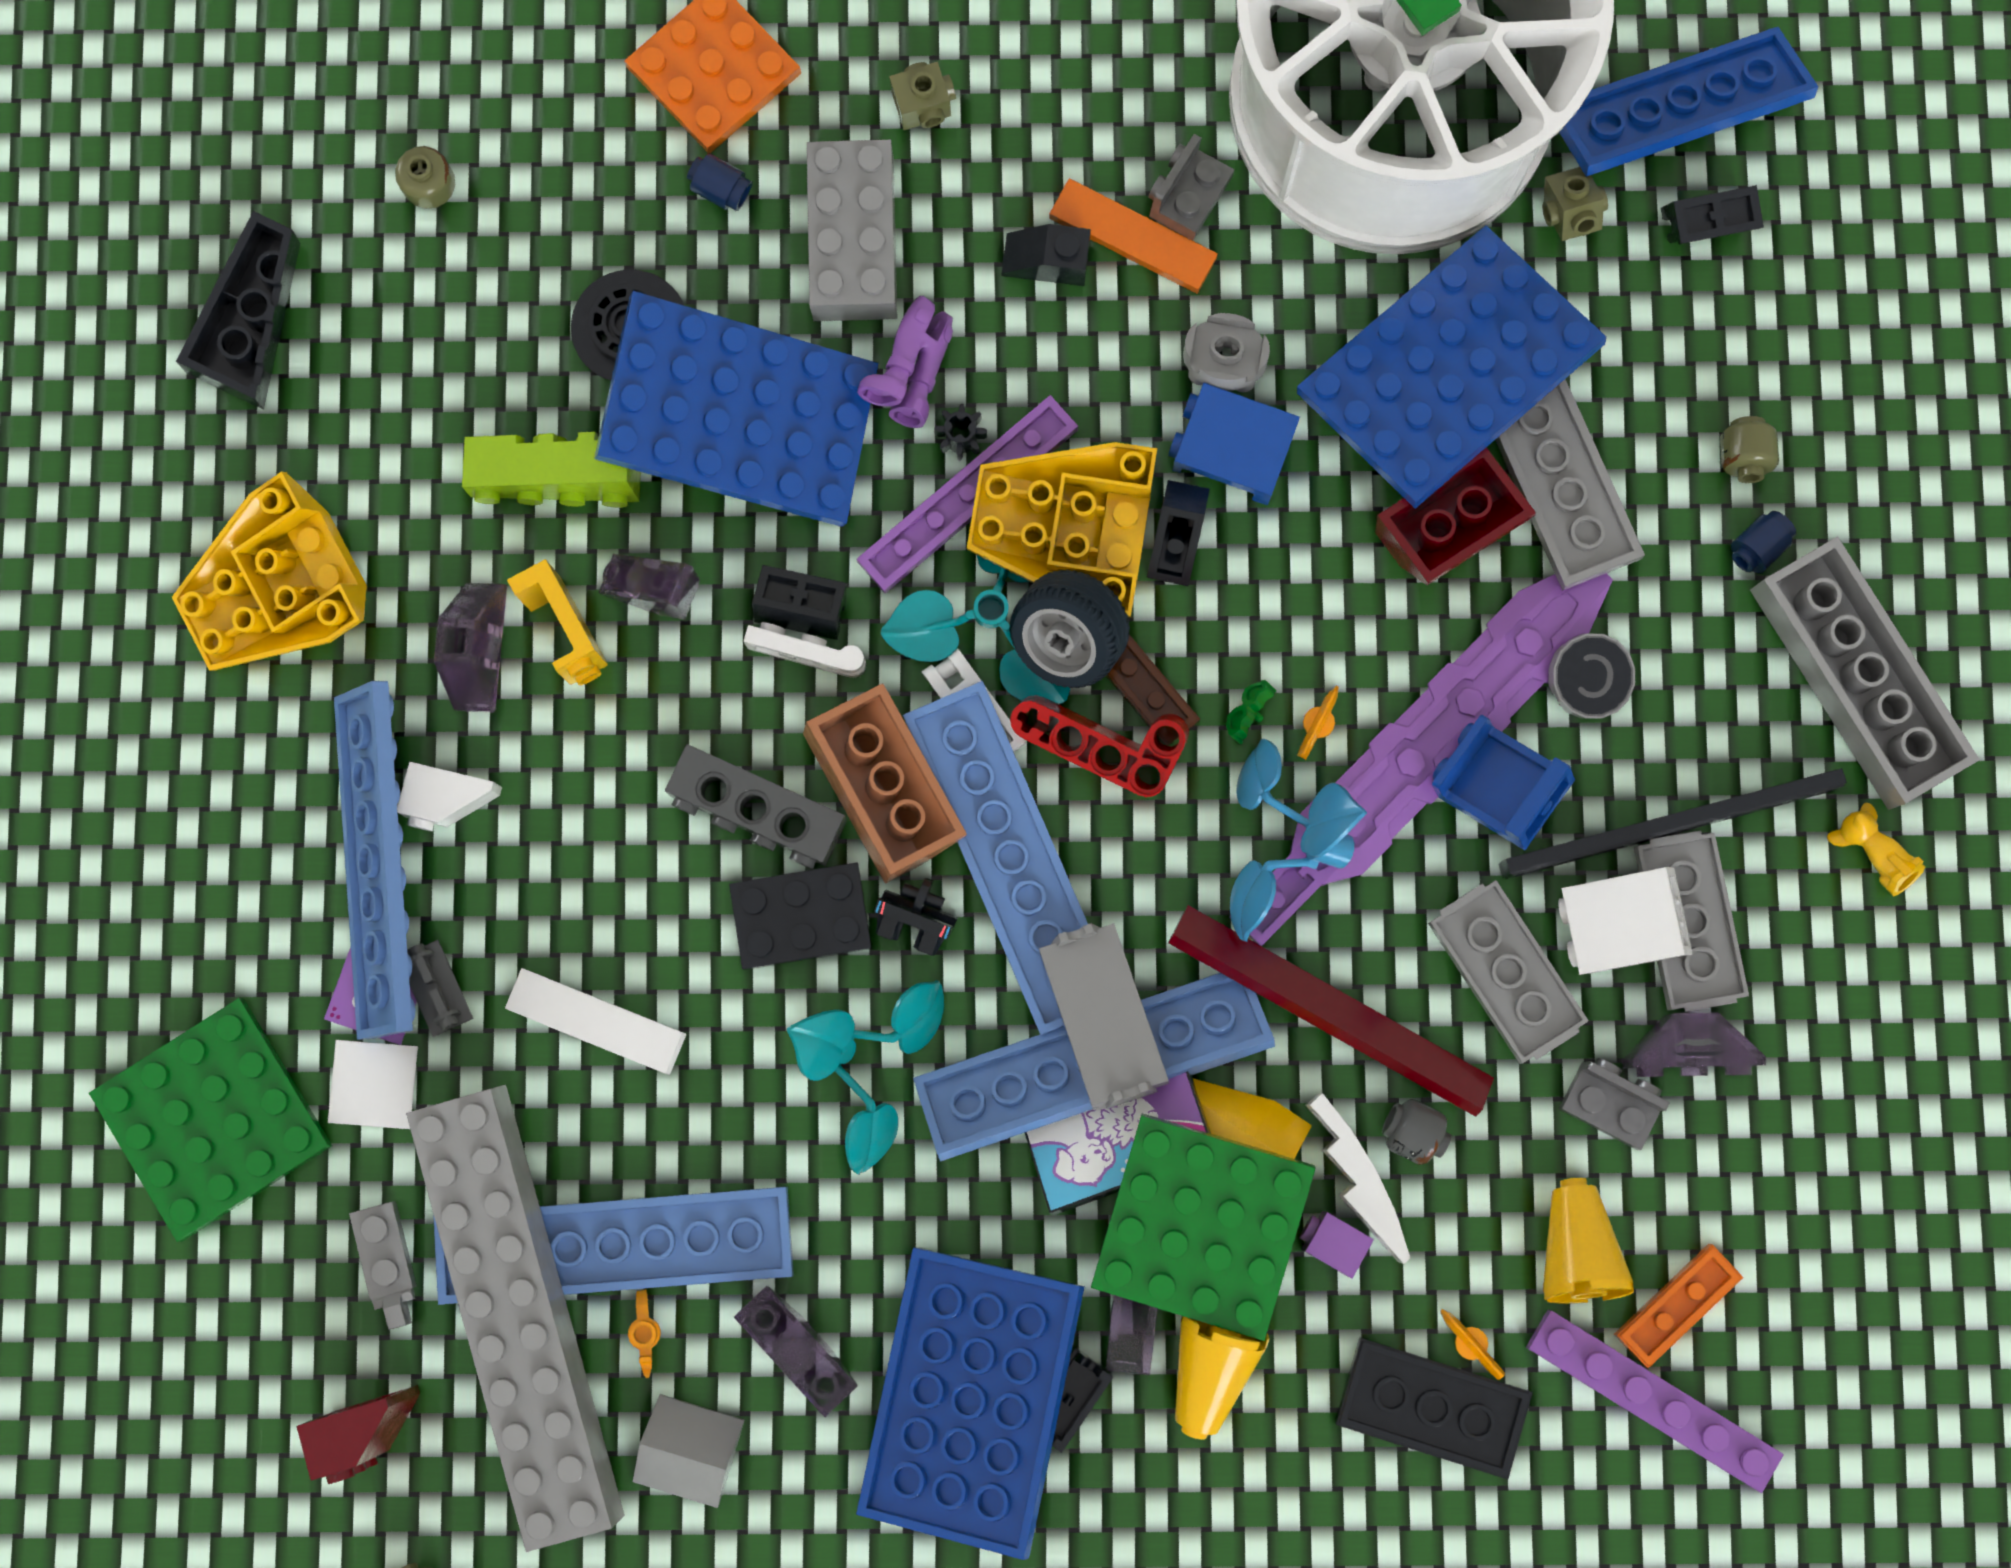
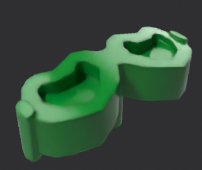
[1226,680,1277,744]

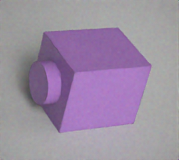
[1300,1211,1374,1279]

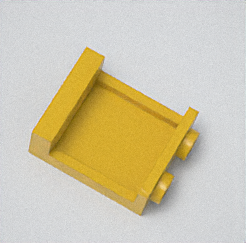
[507,559,608,685]

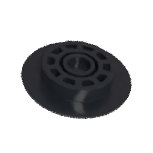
[571,269,684,381]

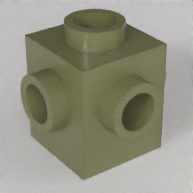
[889,62,956,130]
[1542,167,1608,241]

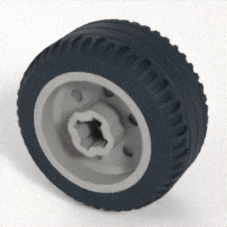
[1010,570,1130,688]

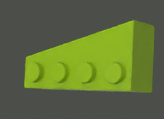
[462,432,641,508]

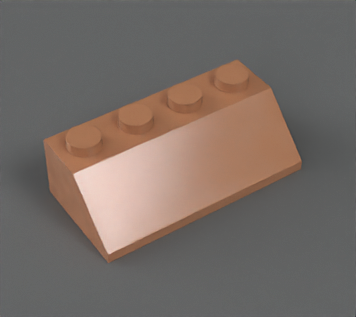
[803,683,967,884]

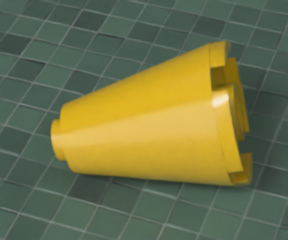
[1543,1178,1634,1304]
[1175,1316,1270,1440]

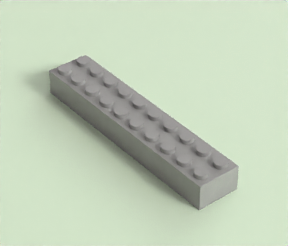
[406,1084,625,1552]

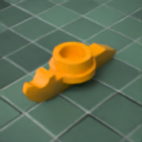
[1297,685,1339,760]
[628,1289,661,1378]
[1440,1309,1505,1380]

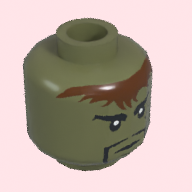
[395,146,455,209]
[1720,416,1779,483]

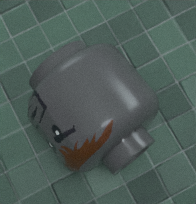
[1382,1099,1452,1165]

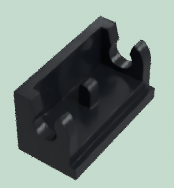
[1661,185,1764,245]
[752,565,847,640]
[1052,1347,1113,1453]

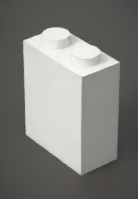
[1558,867,1693,975]

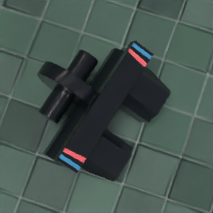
[874,878,958,956]

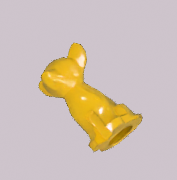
[1827,803,1925,897]

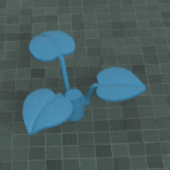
[1230,739,1367,942]

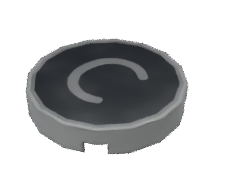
[1548,633,1635,719]

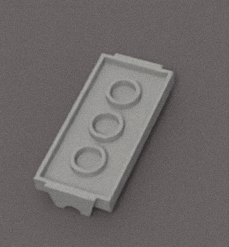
[1634,830,1749,1012]
[1428,880,1589,1064]
[1039,923,1169,1109]

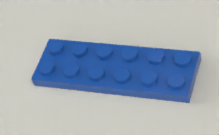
[1559,26,1819,177]

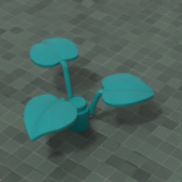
[881,555,1070,704]
[787,980,944,1175]

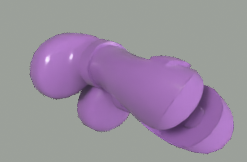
[857,296,953,428]

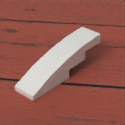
[505,968,686,1075]
[1305,1093,1410,1264]

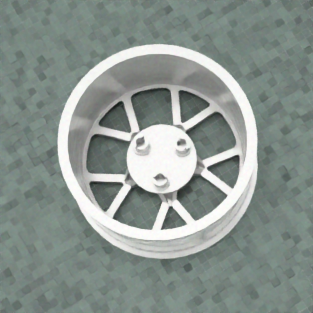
[1229,0,1614,254]

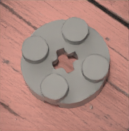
[1183,313,1270,392]

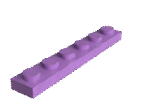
[856,395,1078,594]
[1526,1309,1784,1493]

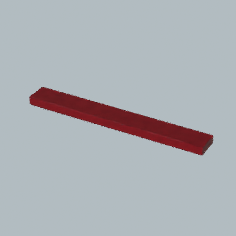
[1168,905,1494,1117]

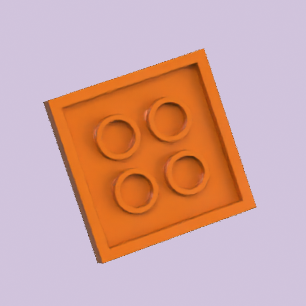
[624,0,801,153]

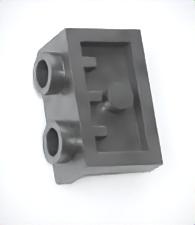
[1148,134,1235,241]
[1559,1058,1670,1150]

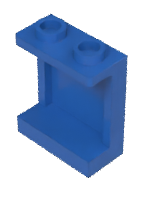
[1168,383,1300,506]
[1432,715,1575,851]

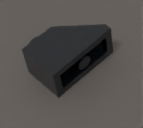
[1001,224,1091,286]
[1147,480,1210,586]

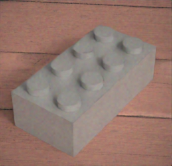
[807,139,897,321]

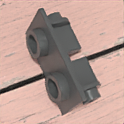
[407,940,474,1037]

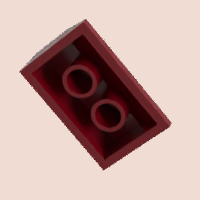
[1375,447,1536,585]
[296,1385,420,1484]

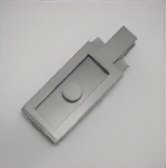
[349,1201,417,1330]

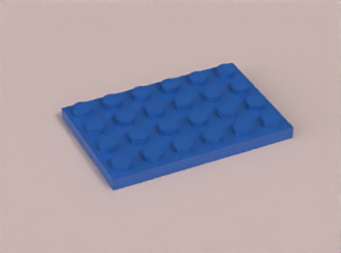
[1297,225,1607,509]
[594,291,879,527]
[856,1247,1085,1560]

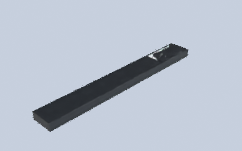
[1499,768,1847,879]

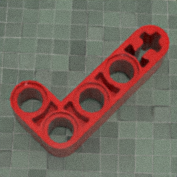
[1010,695,1189,797]

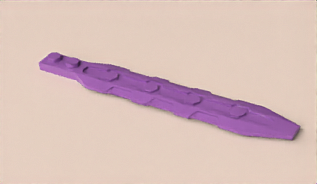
[1229,573,1613,946]

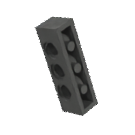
[665,744,847,869]

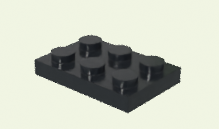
[729,862,872,970]

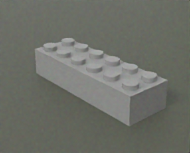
[1750,536,1980,810]

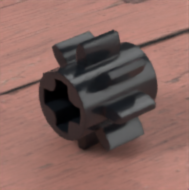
[934,404,987,461]

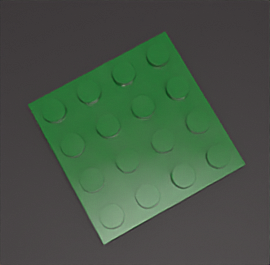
[89,998,333,1242]
[1091,1113,1316,1341]

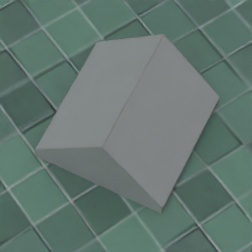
[633,1394,745,1508]

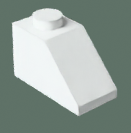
[397,762,502,831]

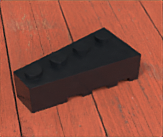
[176,211,301,410]

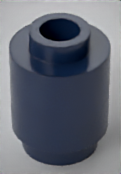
[687,153,753,211]
[1731,511,1796,573]

